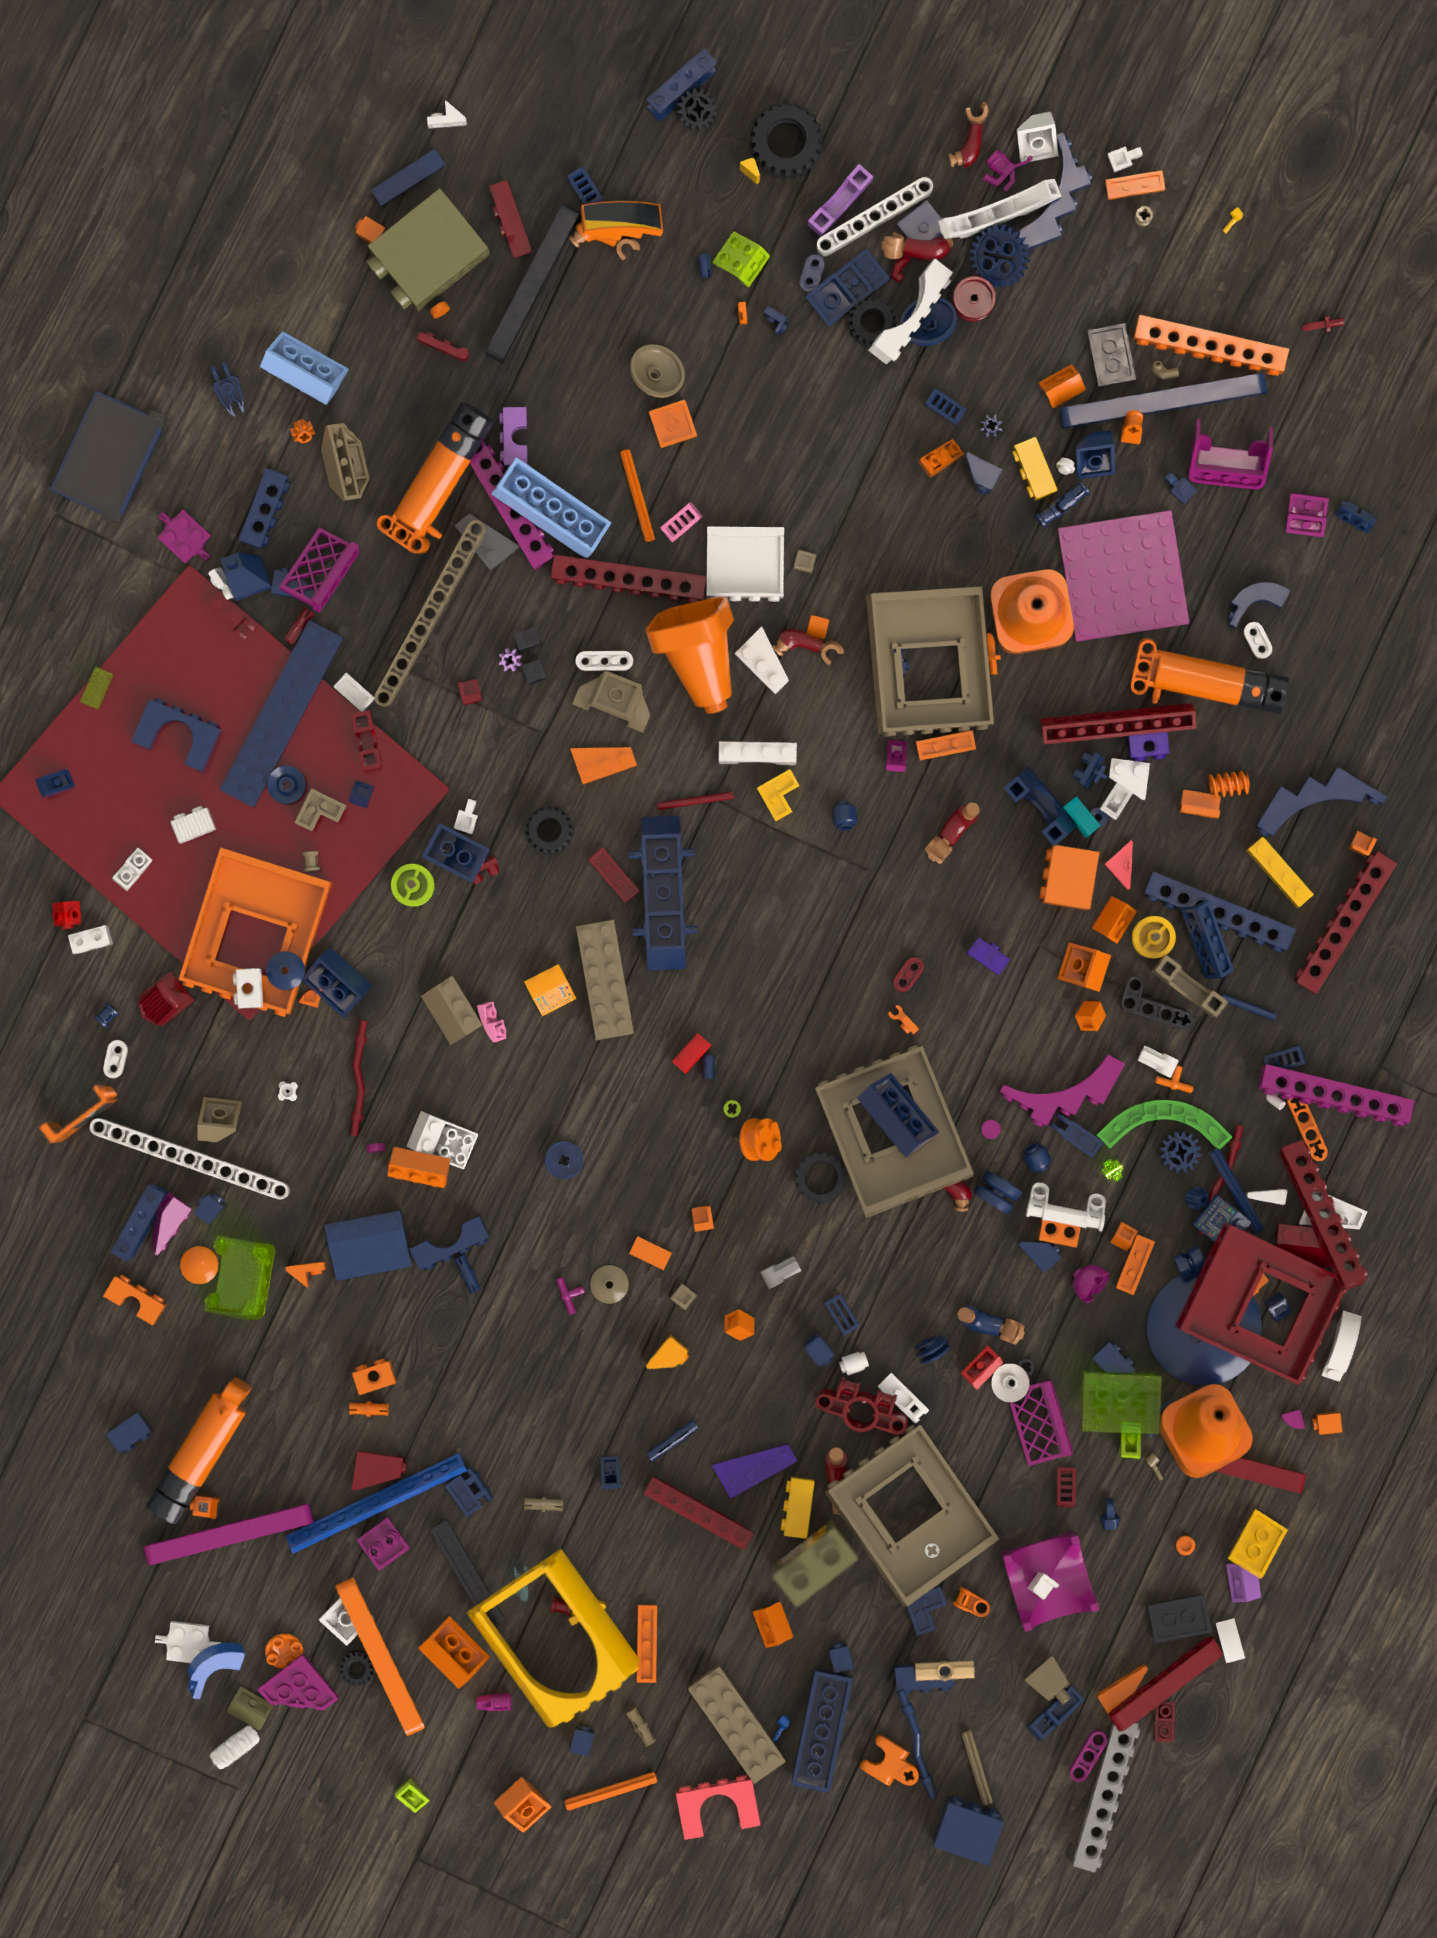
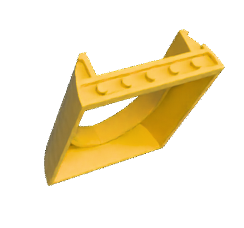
[467,1549,640,1727]

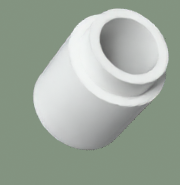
[839,1352,869,1375]

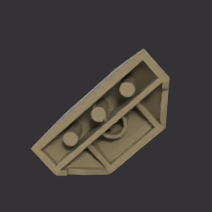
[321,423,370,501]

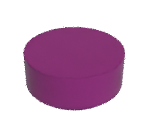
[981,1120,1001,1139]
[366,1143,386,1153]

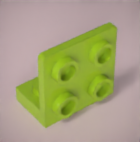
[713,232,770,287]

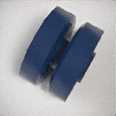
[973,1170,1023,1215]

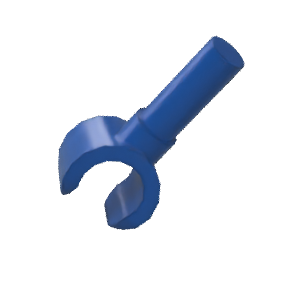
[772,1714,790,1742]

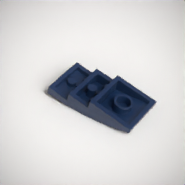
[806,248,891,327]

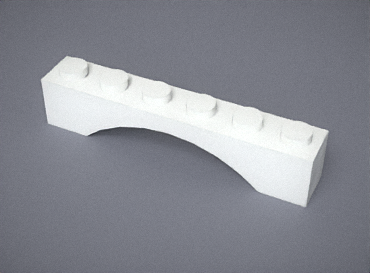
[868,259,953,364]

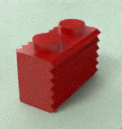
[673,1034,711,1074]
[961,1346,1003,1390]

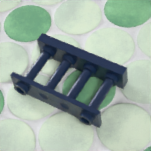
[646,48,717,123]
[111,1183,171,1262]

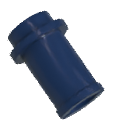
[696,254,712,278]
[701,1055,716,1078]

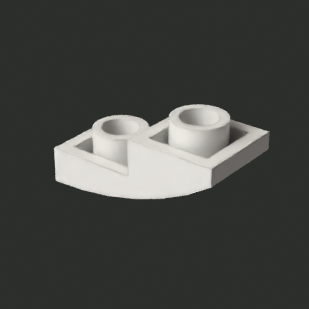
[112,848,152,891]
[1216,1619,1245,1663]

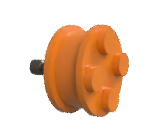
[734,1118,782,1161]

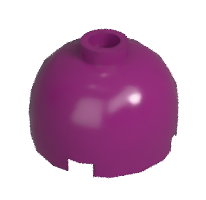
[1073,1265,1110,1303]

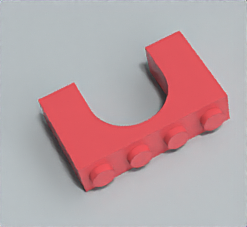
[676,1775,760,1840]

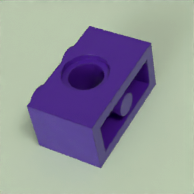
[1127,732,1169,762]

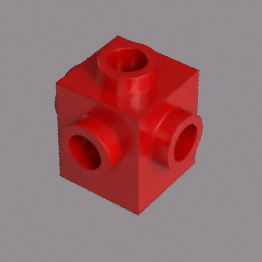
[52,901,81,930]

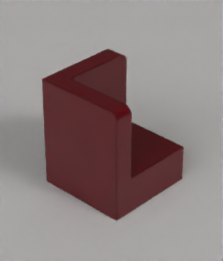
[457,679,483,706]

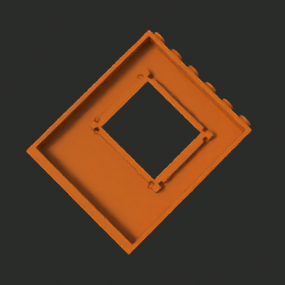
[179,847,332,1017]

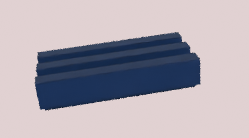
[824,1293,860,1336]

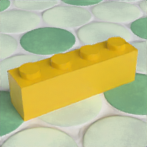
[1246,837,1314,908]

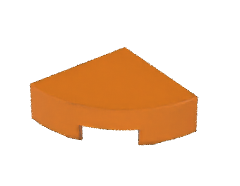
[738,302,747,324]
[299,989,322,1008]

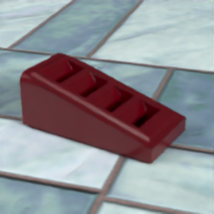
[1056,1467,1076,1508]

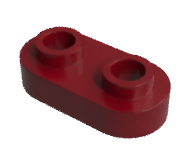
[893,957,924,992]

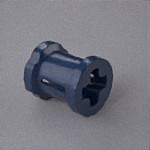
[94,1003,120,1028]

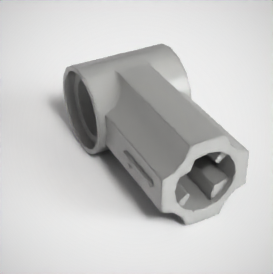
[760,1256,801,1289]

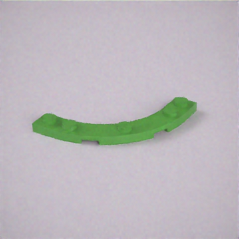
[1097,1100,1232,1150]

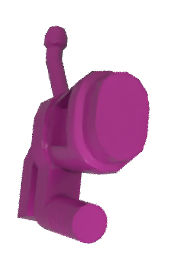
[983,149,1033,191]

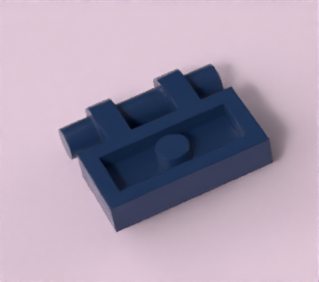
[445,1467,494,1517]

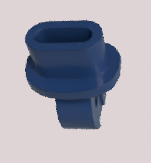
[1100,1498,1120,1530]

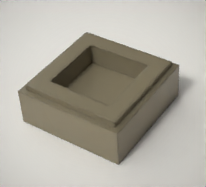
[793,550,816,574]
[670,1283,697,1310]

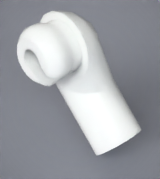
[1266,1085,1285,1110]

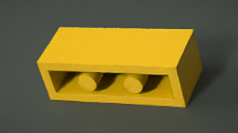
[1012,437,1057,501]
[781,1476,815,1539]

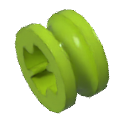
[724,1100,741,1118]

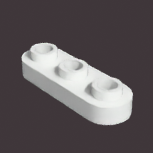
[576,651,633,671]

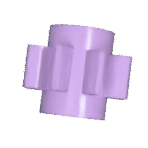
[499,648,523,672]

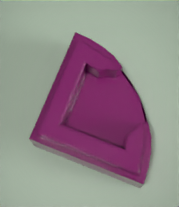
[1281,1409,1305,1429]

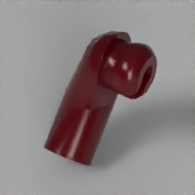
[891,254,911,283]

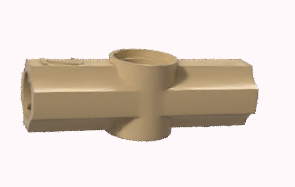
[915,1661,974,1681]

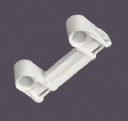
[1026,1183,1106,1231]

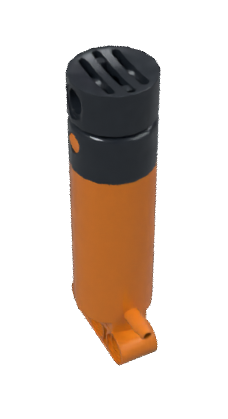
[377,402,494,554]
[1130,638,1289,714]
[146,1377,252,1524]

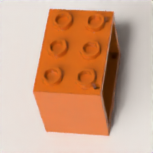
[1039,845,1099,910]

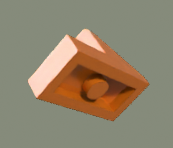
[286,1261,326,1287]

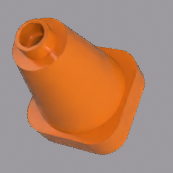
[989,569,1074,654]
[645,596,734,714]
[1159,1384,1253,1478]

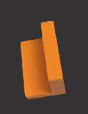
[1039,364,1086,408]
[1179,790,1221,819]
[1092,896,1137,944]
[753,1602,793,1648]

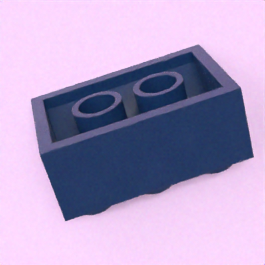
[302,947,373,1018]

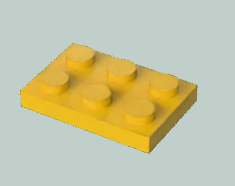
[1228,1509,1288,1579]

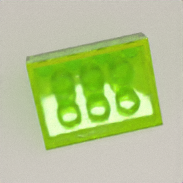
[1082,1371,1162,1434]

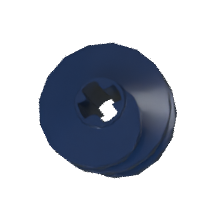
[915,1335,950,1364]

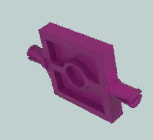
[157,509,212,564]

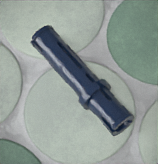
[646,1419,700,1462]

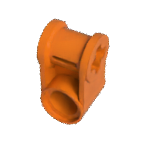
[1120,410,1143,445]
[952,1586,990,1617]

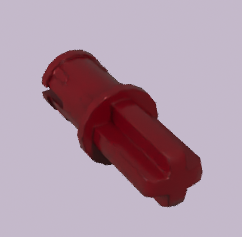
[285,608,314,645]

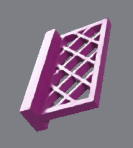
[280,527,359,613]
[1009,1379,1073,1466]

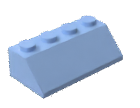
[260,331,349,405]

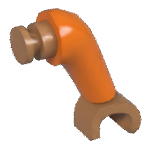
[569,222,640,260]

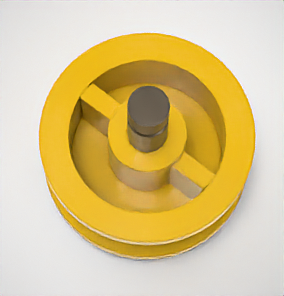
[1132,916,1176,959]

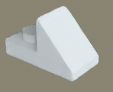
[427,100,467,128]
[1100,782,1133,820]

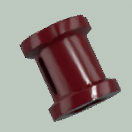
[551,1596,571,1616]

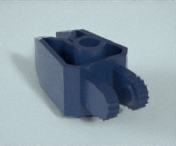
[210,361,244,417]

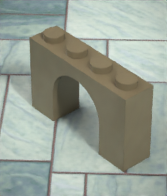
[1151,955,1228,1018]

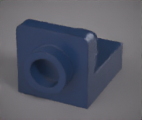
[764,306,789,336]

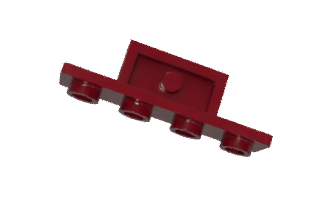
[489,180,532,258]

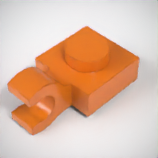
[888,1005,919,1034]

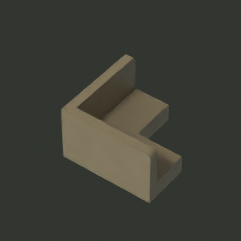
[295,788,348,832]

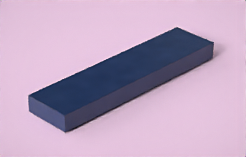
[371,149,446,207]

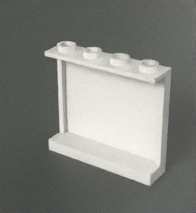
[707,527,784,602]

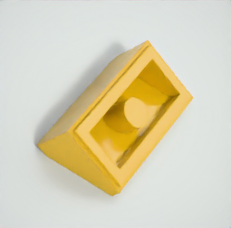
[740,158,760,184]

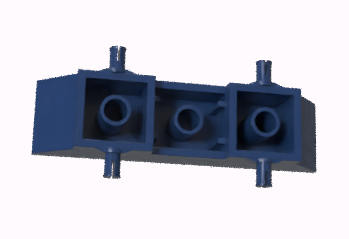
[629,816,698,971]

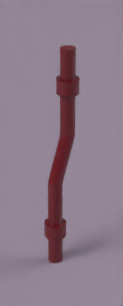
[350,1020,367,1136]
[1199,1125,1244,1236]

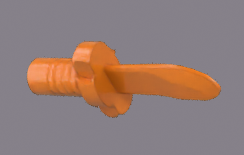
[987,633,1001,675]

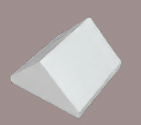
[319,1598,374,1645]

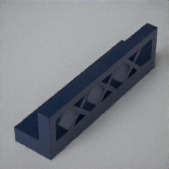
[1181,900,1234,979]

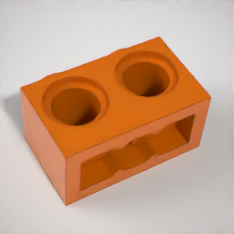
[1038,1219,1081,1248]

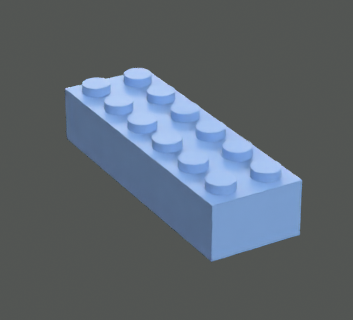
[491,457,611,559]

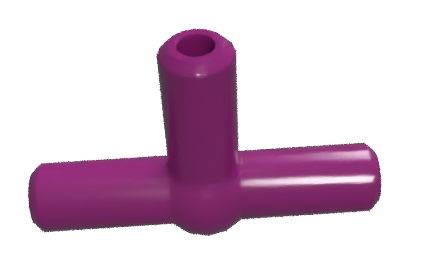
[556,1277,585,1315]

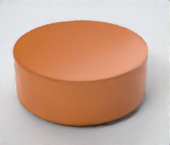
[430,301,450,318]
[1175,1535,1195,1555]

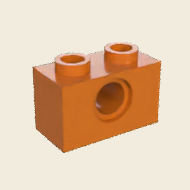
[352,1358,397,1395]

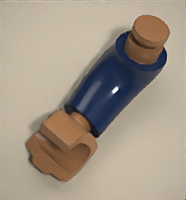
[958,1306,1025,1345]

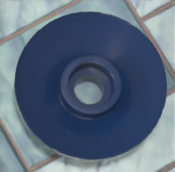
[267,766,306,804]
[266,951,305,990]

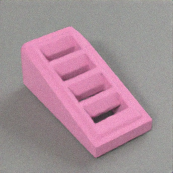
[660,502,703,542]

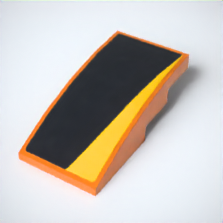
[581,201,663,241]

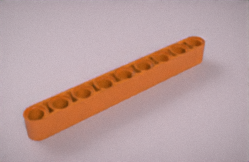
[335,1577,425,1736]

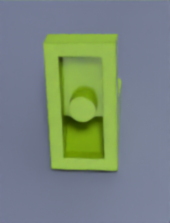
[1119,1422,1141,1459]

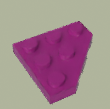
[257,1653,339,1711]

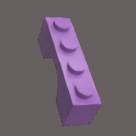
[808,164,873,237]

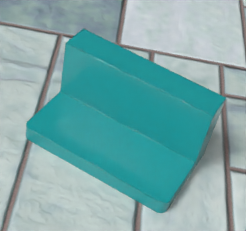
[1064,796,1100,838]

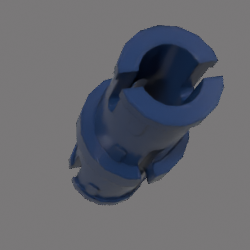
[454,1254,482,1294]

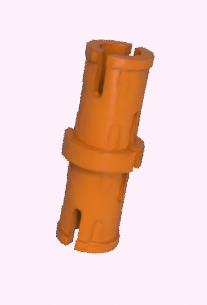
[349,1401,389,1417]

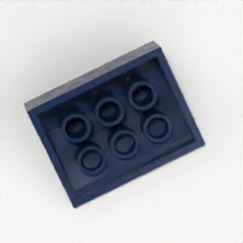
[324,1210,412,1281]

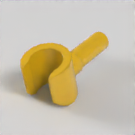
[1222,208,1243,233]

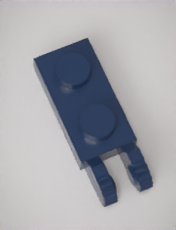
[1049,1113,1104,1158]

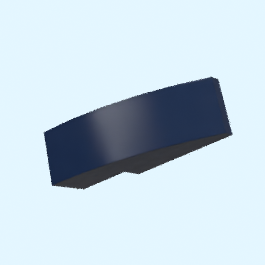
[1026,1686,1084,1741]

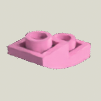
[477,1001,506,1042]

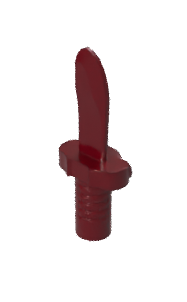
[1302,315,1344,333]

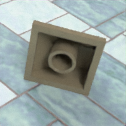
[197,1097,242,1142]

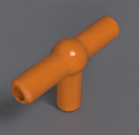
[1155,1066,1193,1093]

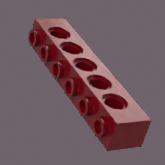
[643,1475,754,1550]

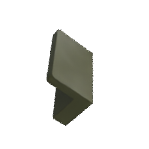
[227,1687,274,1730]

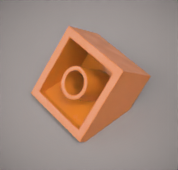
[1057,943,1111,992]
[494,1777,552,1833]

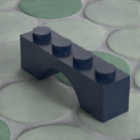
[410,1216,490,1271]

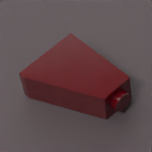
[352,1450,407,1490]

